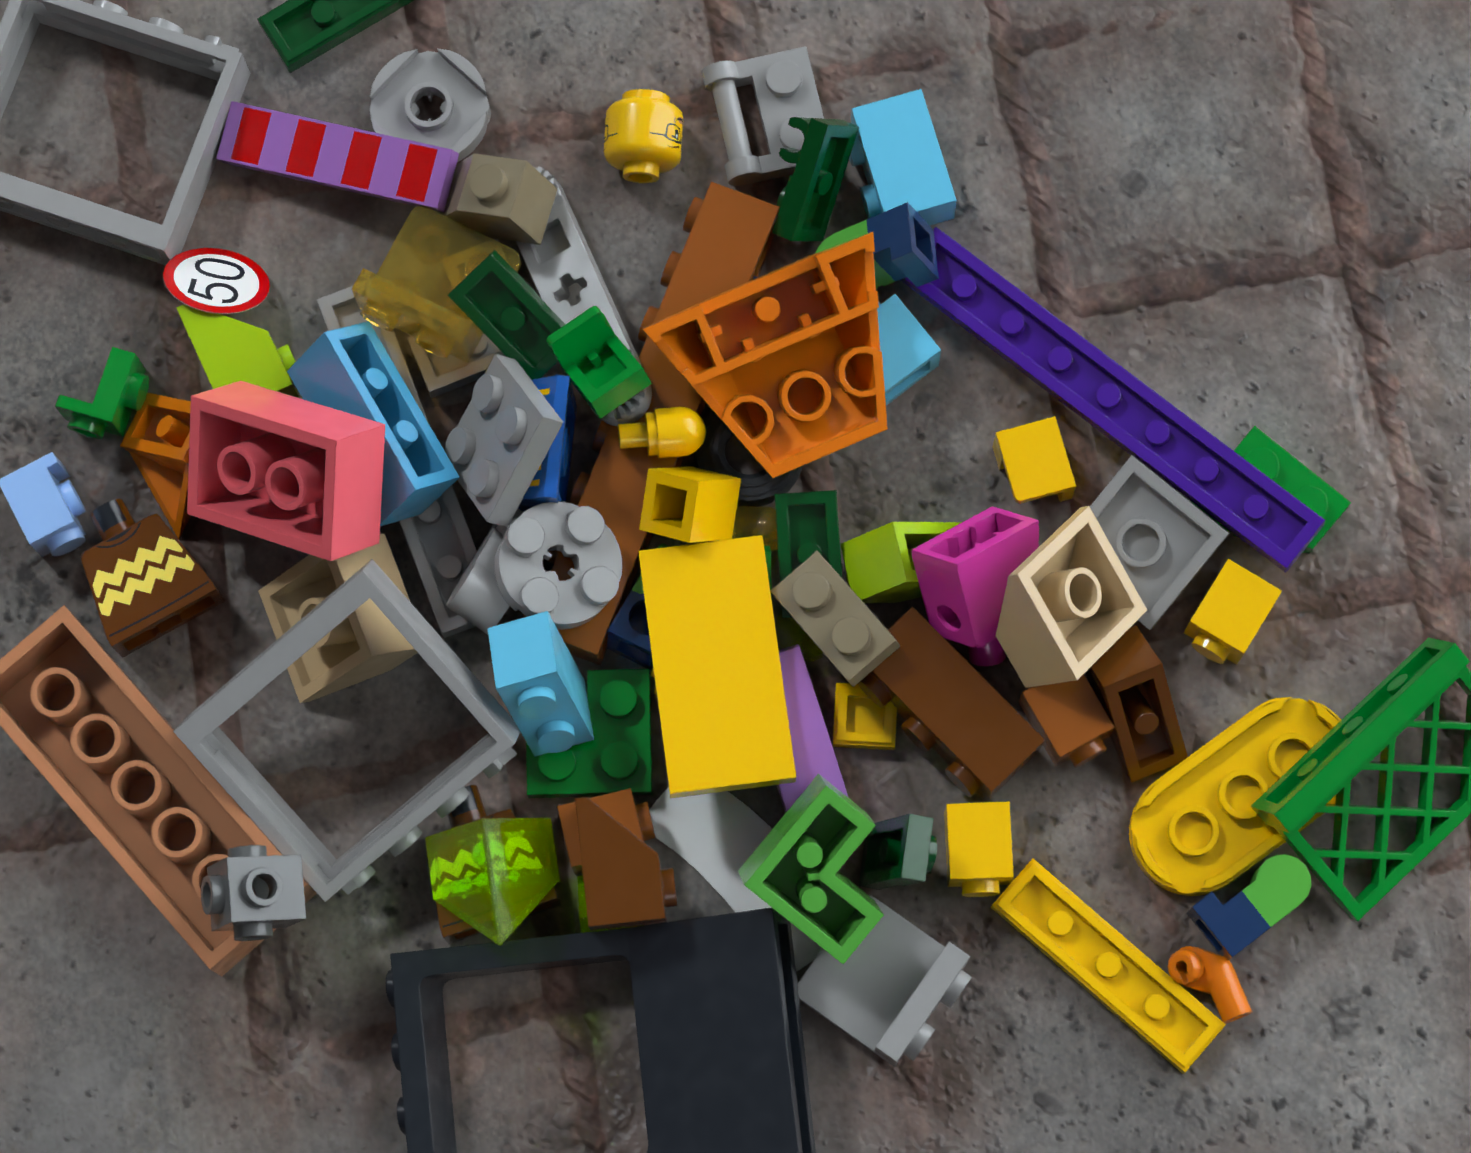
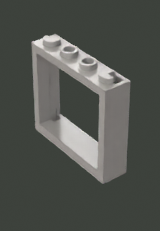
[0,0,251,265]
[173,559,520,902]

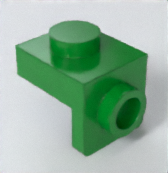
[546,306,652,419]
[55,347,149,439]

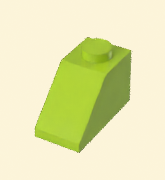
[176,304,299,398]
[840,522,962,603]

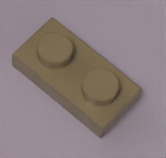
[770,551,900,687]

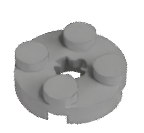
[369,48,491,162]
[494,502,622,630]

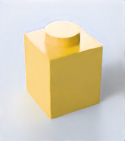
[639,466,741,543]
[1184,559,1282,665]
[944,801,1014,897]

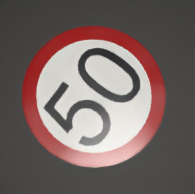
[163,248,270,314]

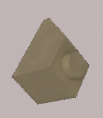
[432,154,557,245]

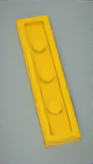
[991,858,1226,1074]

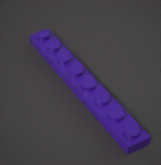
[900,227,1325,573]

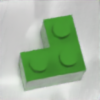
[738,773,884,964]

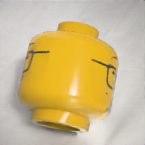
[603,89,684,183]

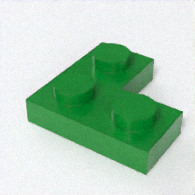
[526,668,653,798]

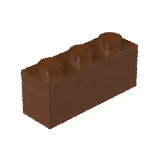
[858,607,1045,802]

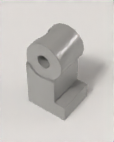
[446,508,524,635]

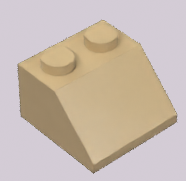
[996,506,1147,688]
[259,533,418,703]

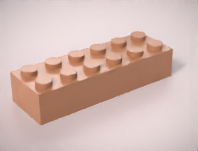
[0,605,317,977]

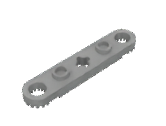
[517,166,652,426]

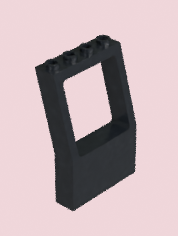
[386,907,816,1153]

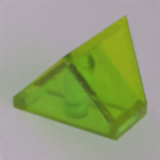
[425,818,560,946]

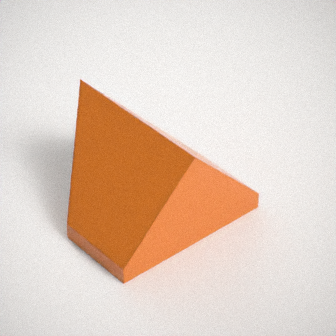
[120,393,191,540]

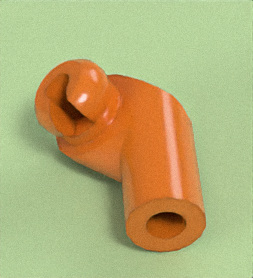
[1167,946,1253,1024]

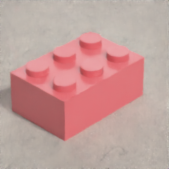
[187,381,385,561]

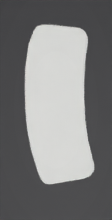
[649,787,822,971]

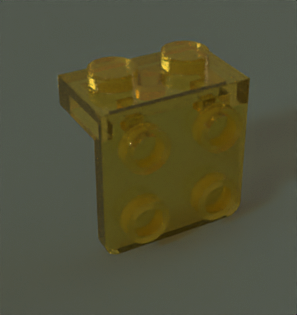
[351,206,521,363]

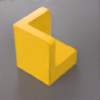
[993,416,1076,504]

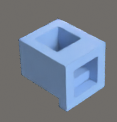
[0,452,86,557]

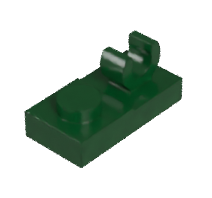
[772,117,859,241]
[448,250,565,380]
[774,490,842,618]
[859,814,937,890]

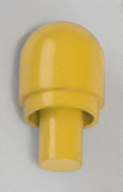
[618,407,706,458]

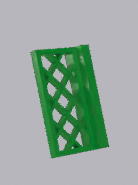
[1251,637,1471,921]

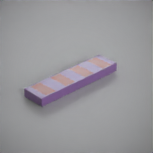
[216,101,459,213]

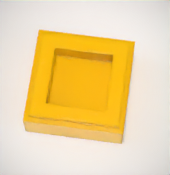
[833,683,897,750]

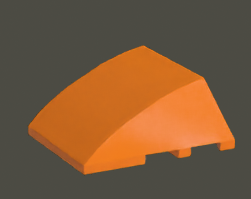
[642,232,888,478]

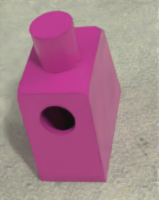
[911,506,1039,666]

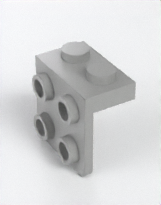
[797,895,972,1067]

